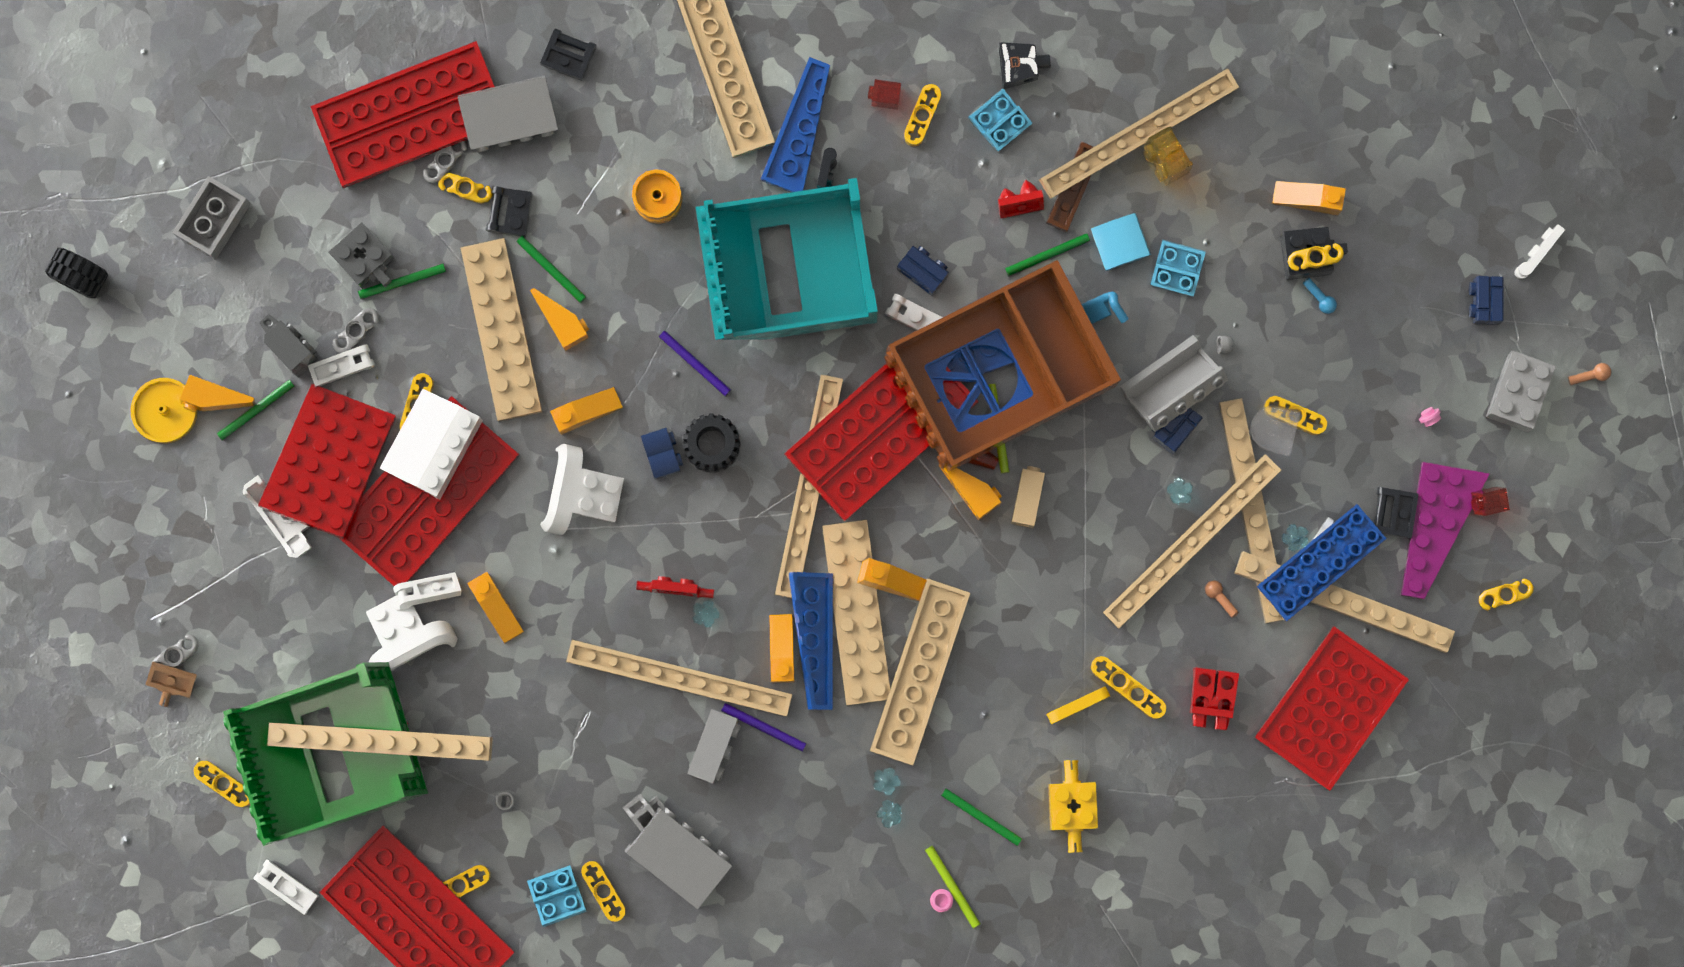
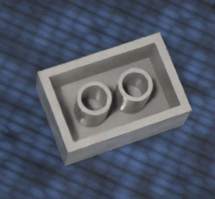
[172,176,251,260]
[1486,351,1556,433]
[687,709,741,784]

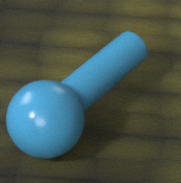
[1303,278,1337,314]

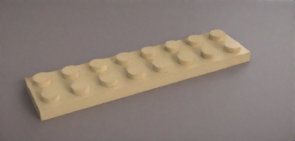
[677,0,775,158]
[461,238,542,422]
[822,520,890,706]
[870,579,970,766]

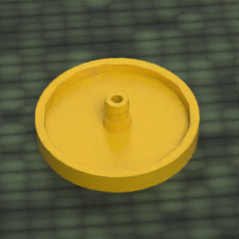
[131,378,198,443]

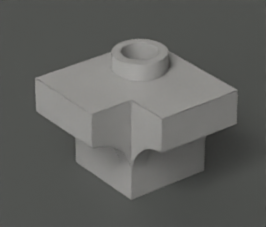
[622,794,666,832]

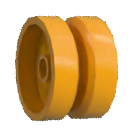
[632,169,683,224]

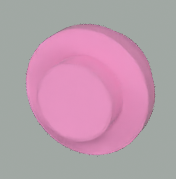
[1419,407,1441,427]
[930,889,953,912]

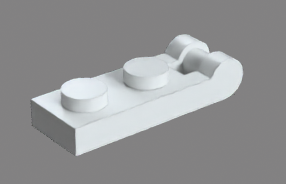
[1515,224,1565,279]
[885,294,943,331]
[308,344,375,387]
[393,572,461,609]
[254,859,319,915]

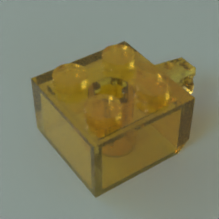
[1143,126,1193,186]

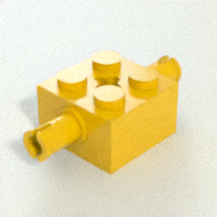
[1048,760,1098,853]

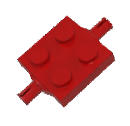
[636,576,714,599]

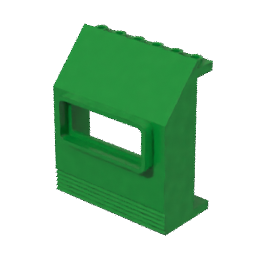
[223,662,428,846]

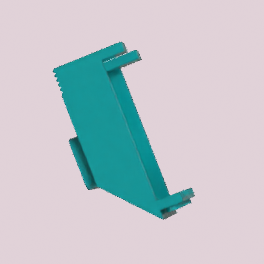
[696,178,878,340]

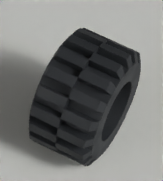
[45,248,109,298]
[683,413,740,473]

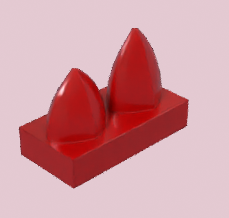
[998,180,1044,219]

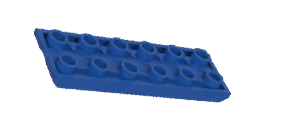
[1257,504,1387,621]

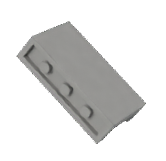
[458,75,558,152]
[1120,335,1228,432]
[624,807,732,909]

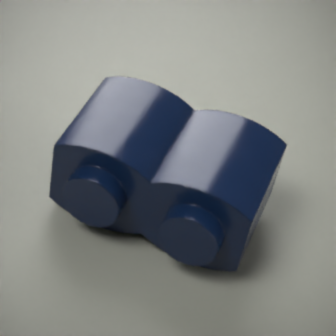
[641,428,683,480]

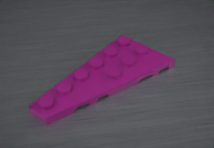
[1401,462,1489,599]

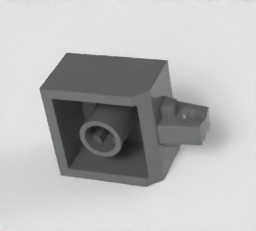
[329,222,395,288]
[260,314,318,378]

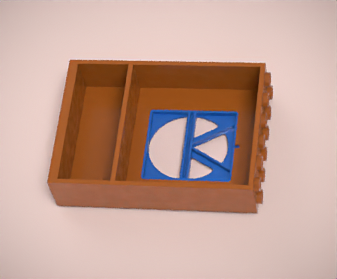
[884,260,1121,472]

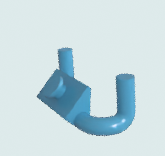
[1081,292,1129,324]

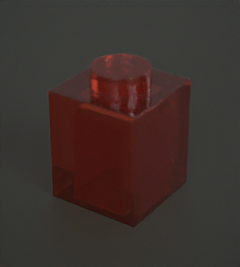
[868,79,901,110]
[1471,487,1510,516]

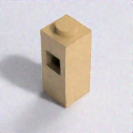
[1011,466,1045,528]

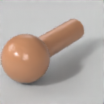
[1568,363,1612,386]
[1205,580,1239,618]

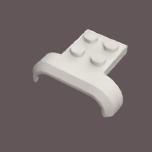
[540,444,624,535]
[243,475,312,558]
[366,593,458,671]

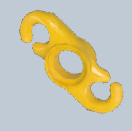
[438,173,493,204]
[1288,243,1344,271]
[1479,579,1534,611]

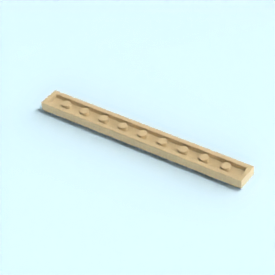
[1039,69,1239,199]
[775,375,843,598]
[1219,398,1284,624]
[1103,454,1281,629]
[1234,551,1455,653]
[566,640,792,717]
[267,723,493,761]

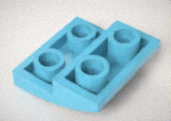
[968,89,1032,151]
[1091,213,1151,271]
[1150,239,1206,297]
[527,865,587,927]

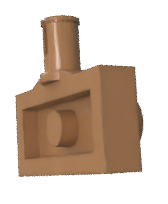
[145,662,197,707]

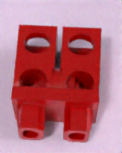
[1190,668,1239,730]

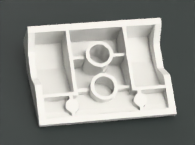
[380,389,483,500]

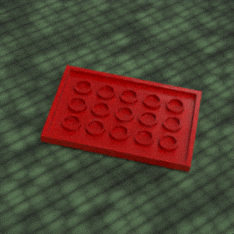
[258,384,396,539]
[1254,626,1409,791]

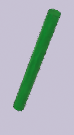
[1005,233,1090,277]
[517,236,586,303]
[358,263,446,299]
[217,380,295,441]
[941,788,1022,846]

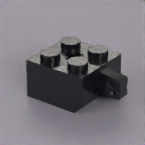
[1280,227,1348,280]

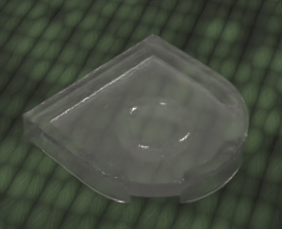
[1250,406,1300,456]

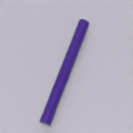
[659,331,731,396]
[721,703,806,752]

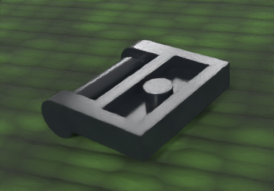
[540,28,597,81]
[817,148,837,189]
[486,186,532,237]
[1374,487,1419,539]

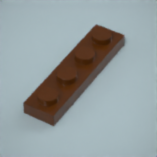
[1046,142,1093,232]

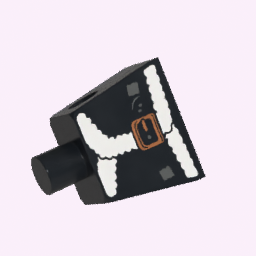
[998,42,1051,89]

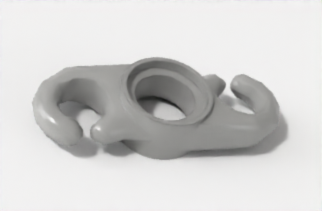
[423,141,467,183]
[332,308,379,353]
[150,634,199,668]

